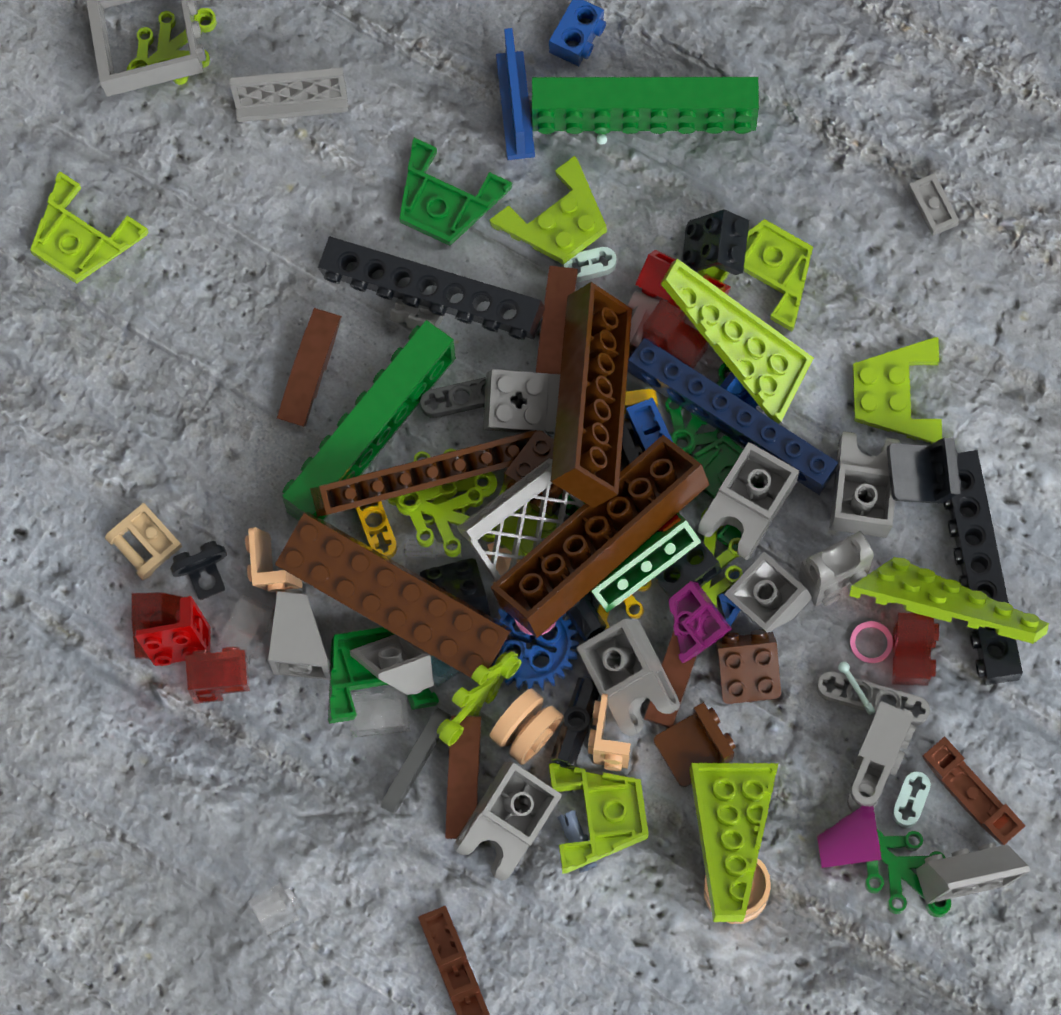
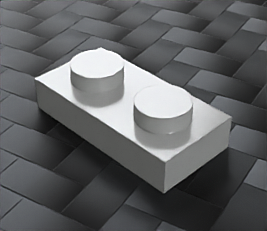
[908,173,959,236]

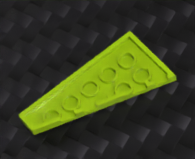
[661,259,814,424]
[849,557,1049,644]
[690,763,779,922]

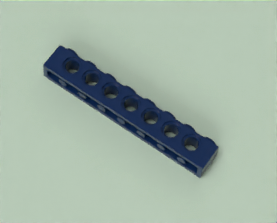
[628,338,838,496]

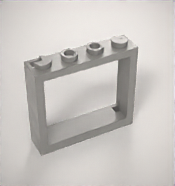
[86,0,206,97]

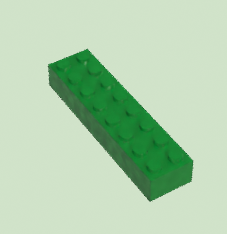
[532,77,759,134]
[282,320,456,521]

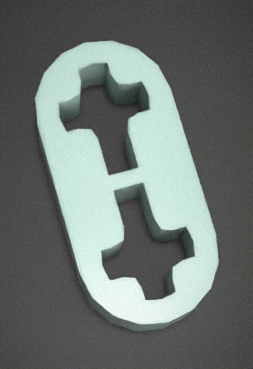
[564,247,616,282]
[892,771,931,828]

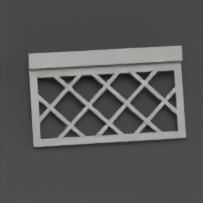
[230,67,349,122]
[457,458,584,582]

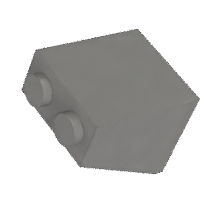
[268,589,330,680]

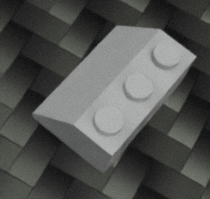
[916,843,1030,904]

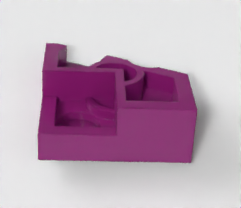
[668,581,732,663]
[817,805,882,868]

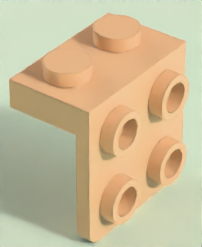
[245,527,303,595]
[588,693,631,771]

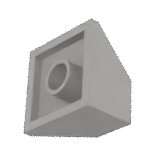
[724,552,812,633]
[350,634,434,695]

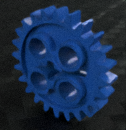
[491,609,579,691]

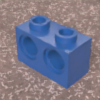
[549,0,606,67]
[625,398,673,452]

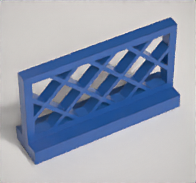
[496,28,535,160]

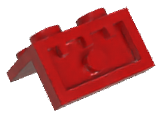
[135,596,211,666]

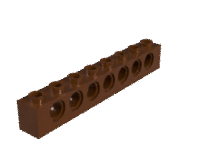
[310,430,537,517]

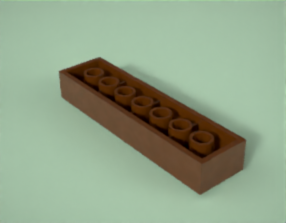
[550,282,632,508]
[491,435,710,638]
[275,512,512,678]

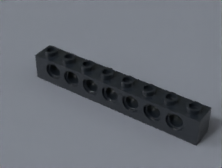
[318,236,545,340]
[943,450,1023,686]

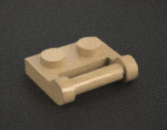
[105,503,182,580]

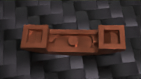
[922,736,1026,845]

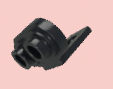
[170,541,227,600]

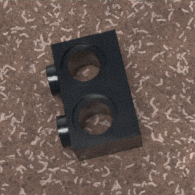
[654,537,722,598]

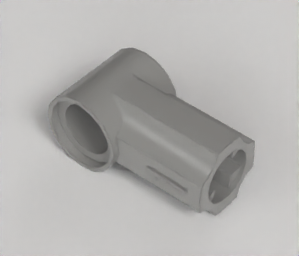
[628,291,662,350]

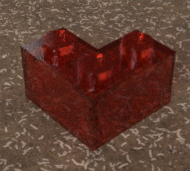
[642,299,709,369]
[892,612,939,686]
[185,647,250,704]

